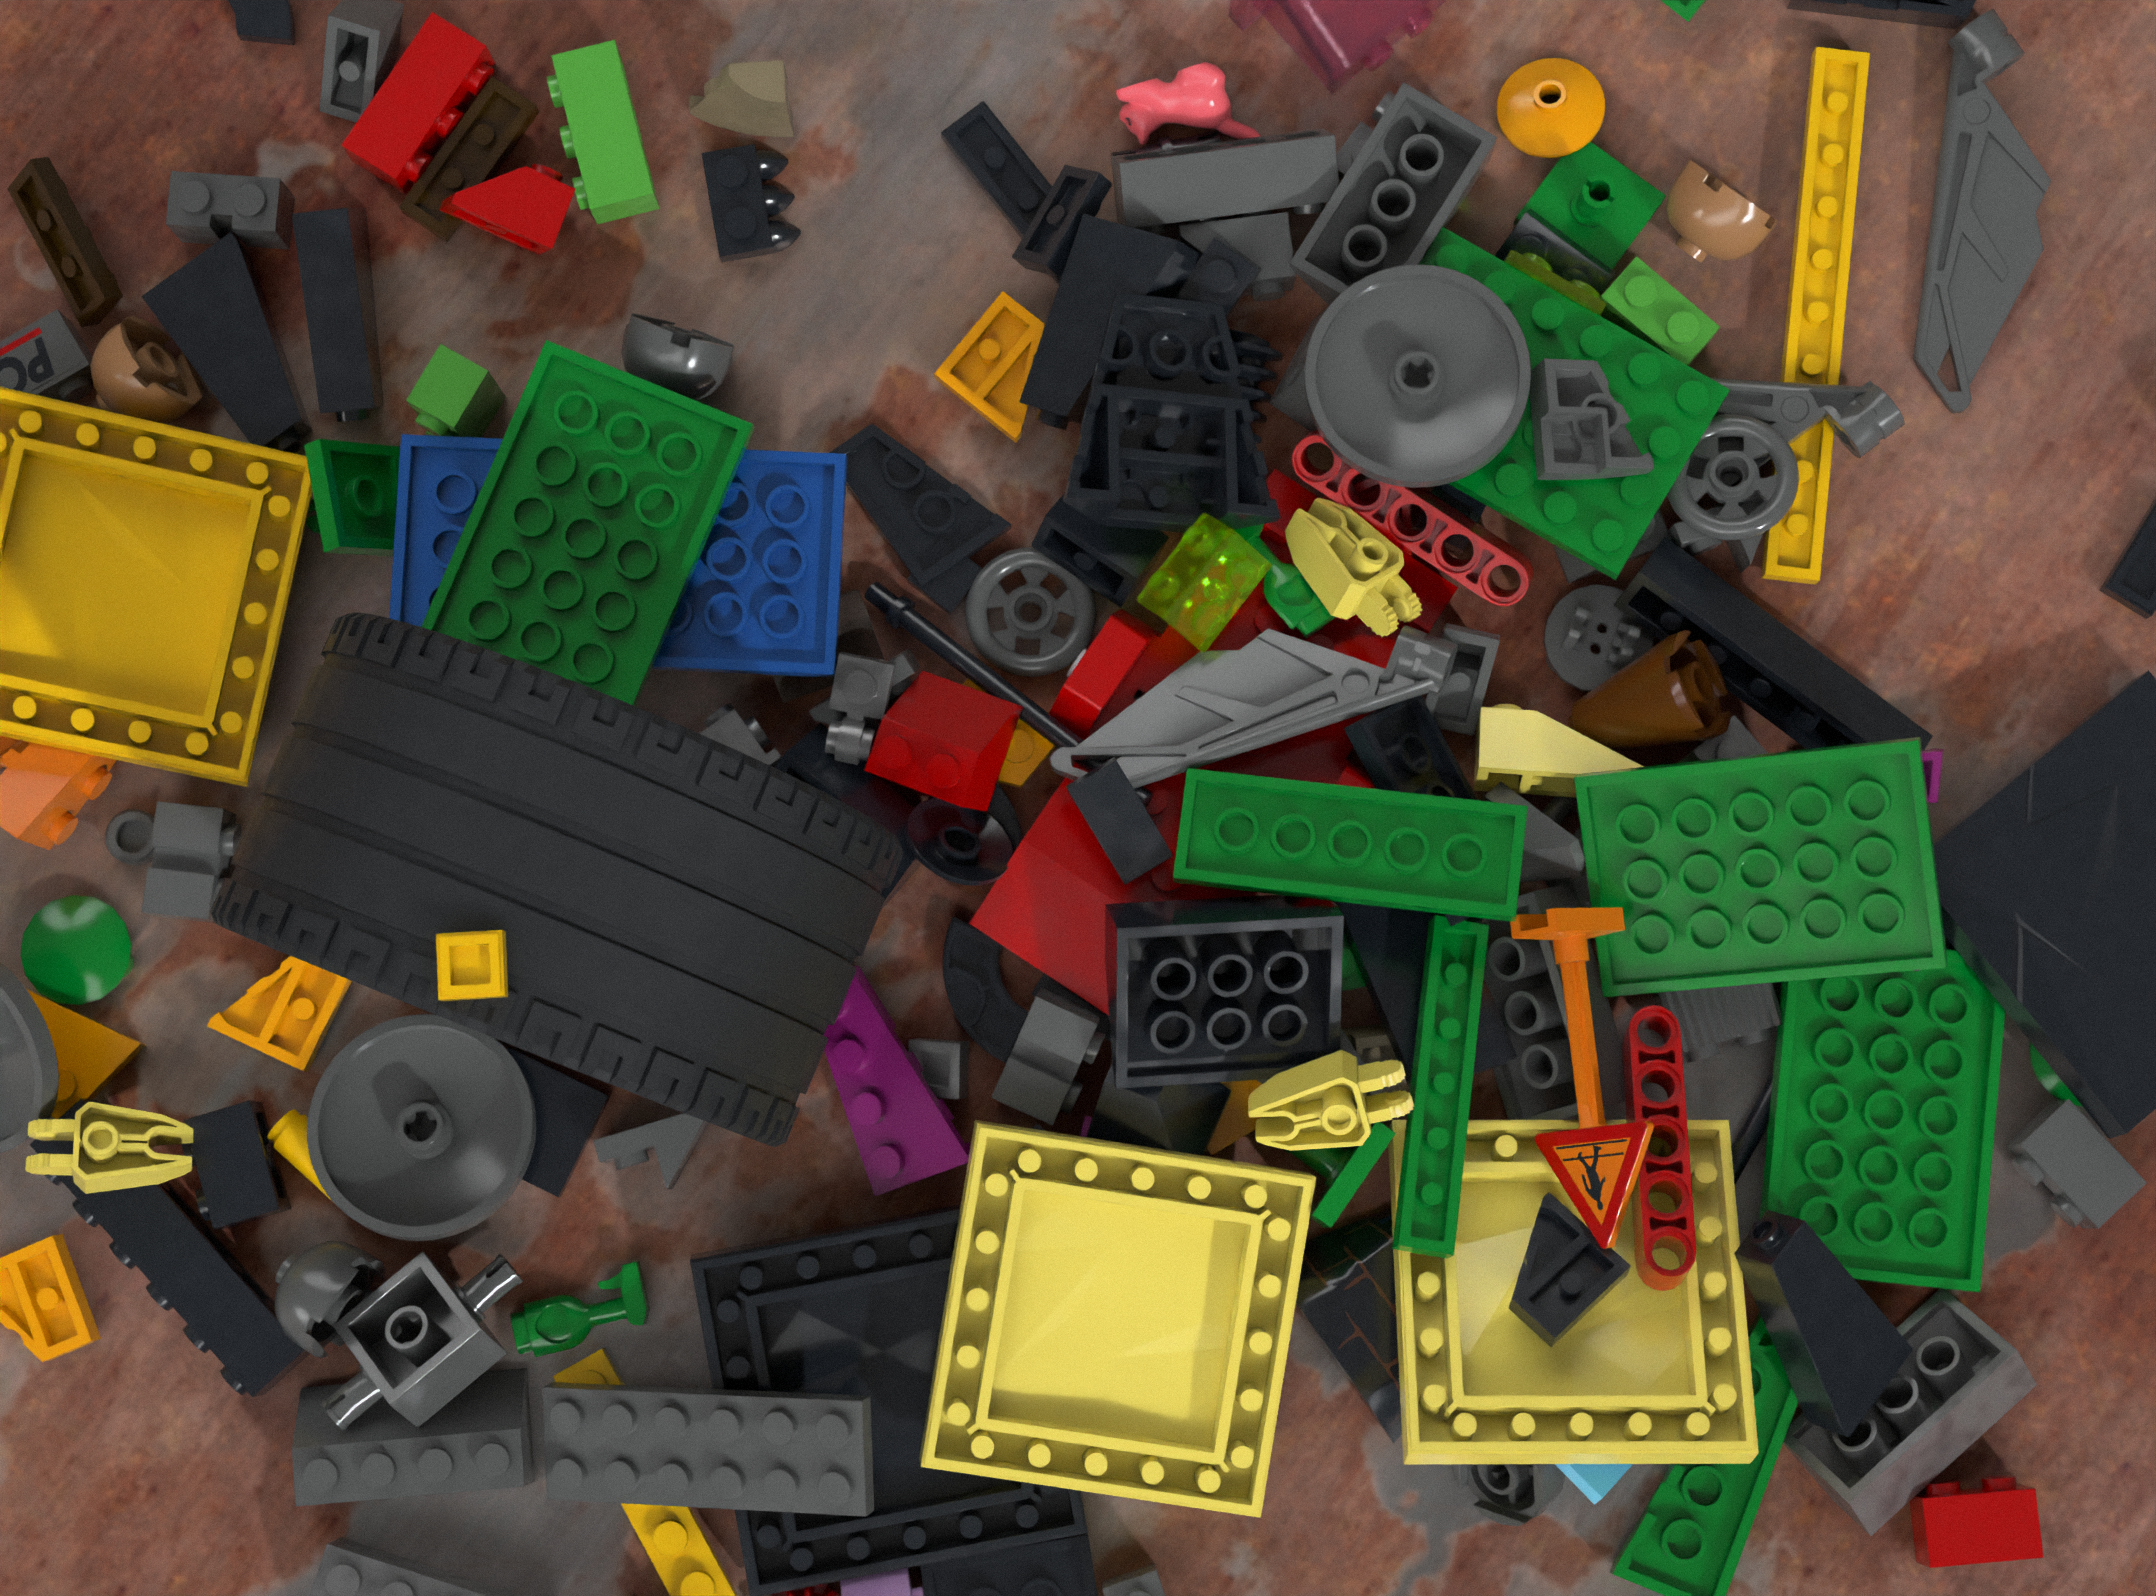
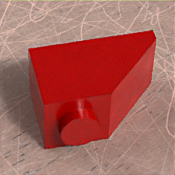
[439,164,575,255]

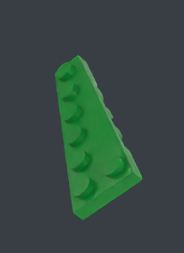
[1610,1312,1798,1596]

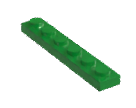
[1392,915,1489,1259]

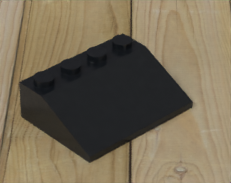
[1105,895,1344,1089]

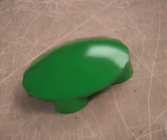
[20,895,134,1005]

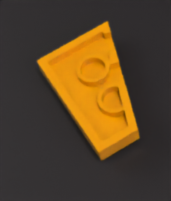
[25,987,146,1119]

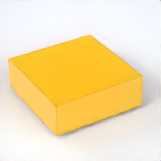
[436,930,508,1001]

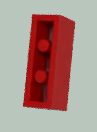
[341,12,495,195]

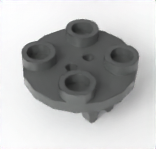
[1543,584,1654,692]

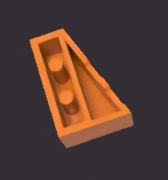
[0,742,117,850]

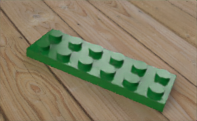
[1173,768,1528,922]

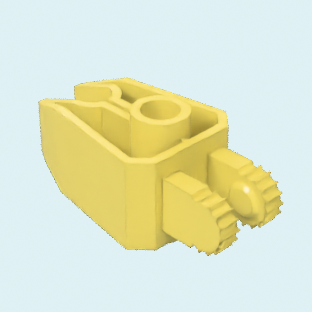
[1285,498,1422,637]
[1248,1050,1414,1151]
[25,1102,193,1194]

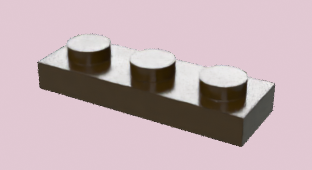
[399,76,539,242]
[7,157,123,327]

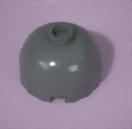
[621,313,734,401]
[275,1241,385,1358]
[1452,1464,1566,1526]

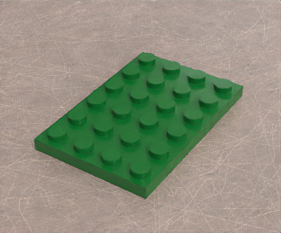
[1419,227,1730,580]
[421,340,755,706]
[1574,737,1948,997]
[1759,949,2005,1292]

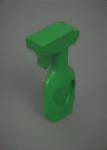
[1203,524,1335,638]
[510,1261,650,1357]

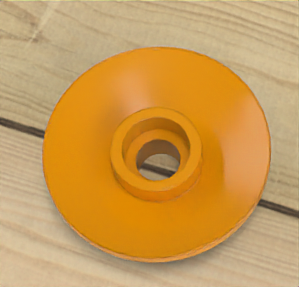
[1497,58,1605,158]

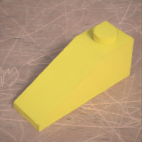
[1474,704,1644,798]

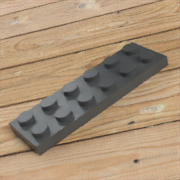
[542,1382,874,1516]

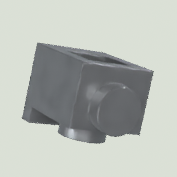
[699,704,782,768]

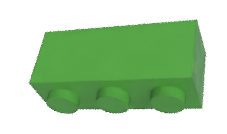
[546,40,660,225]

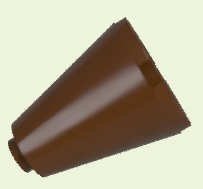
[1568,630,1731,751]

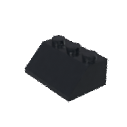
[776,723,922,912]

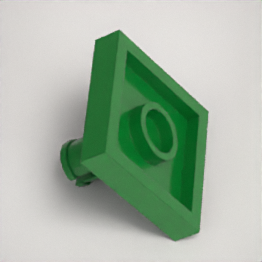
[1513,142,1666,270]
[304,439,400,557]
[1284,1122,1396,1228]

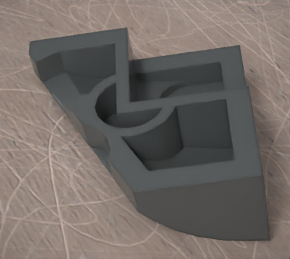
[1529,358,1654,480]

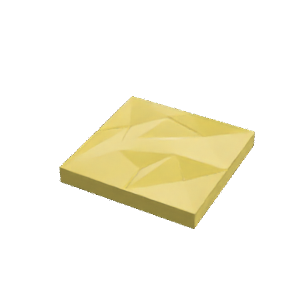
[919,1120,1316,1518]
[1388,1120,1759,1465]

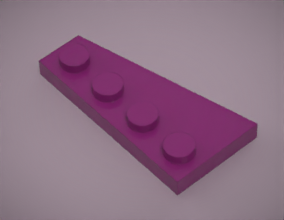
[824,966,971,1196]

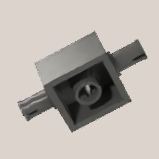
[321,1251,523,1430]

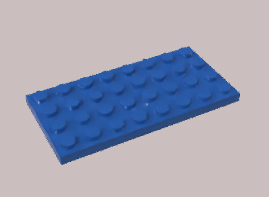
[389,434,848,677]

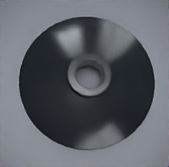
[905,798,1012,886]

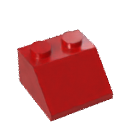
[864,671,1023,812]

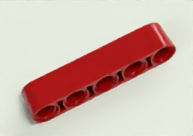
[1292,429,1533,606]
[1622,1005,1696,1291]

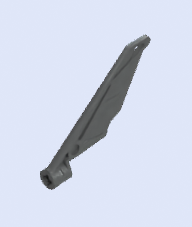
[1913,9,2051,414]
[1687,378,1905,487]
[1050,625,1458,789]

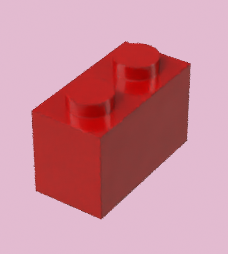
[1909,1475,2044,1568]

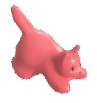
[1116,62,1261,145]

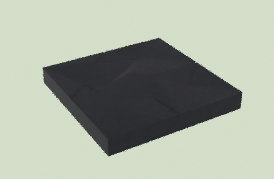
[1933,670,2156,1139]
[690,1204,1088,1596]

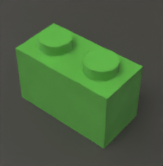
[1592,256,1720,366]
[406,344,506,438]

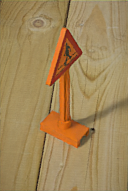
[1510,907,1654,1249]

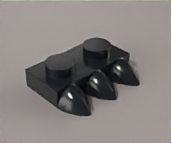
[701,144,801,263]

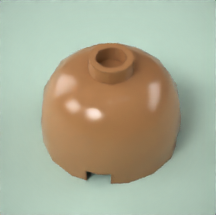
[1666,159,1779,263]
[90,316,203,424]

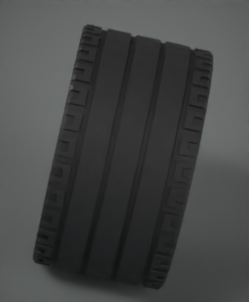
[210,612,904,1147]

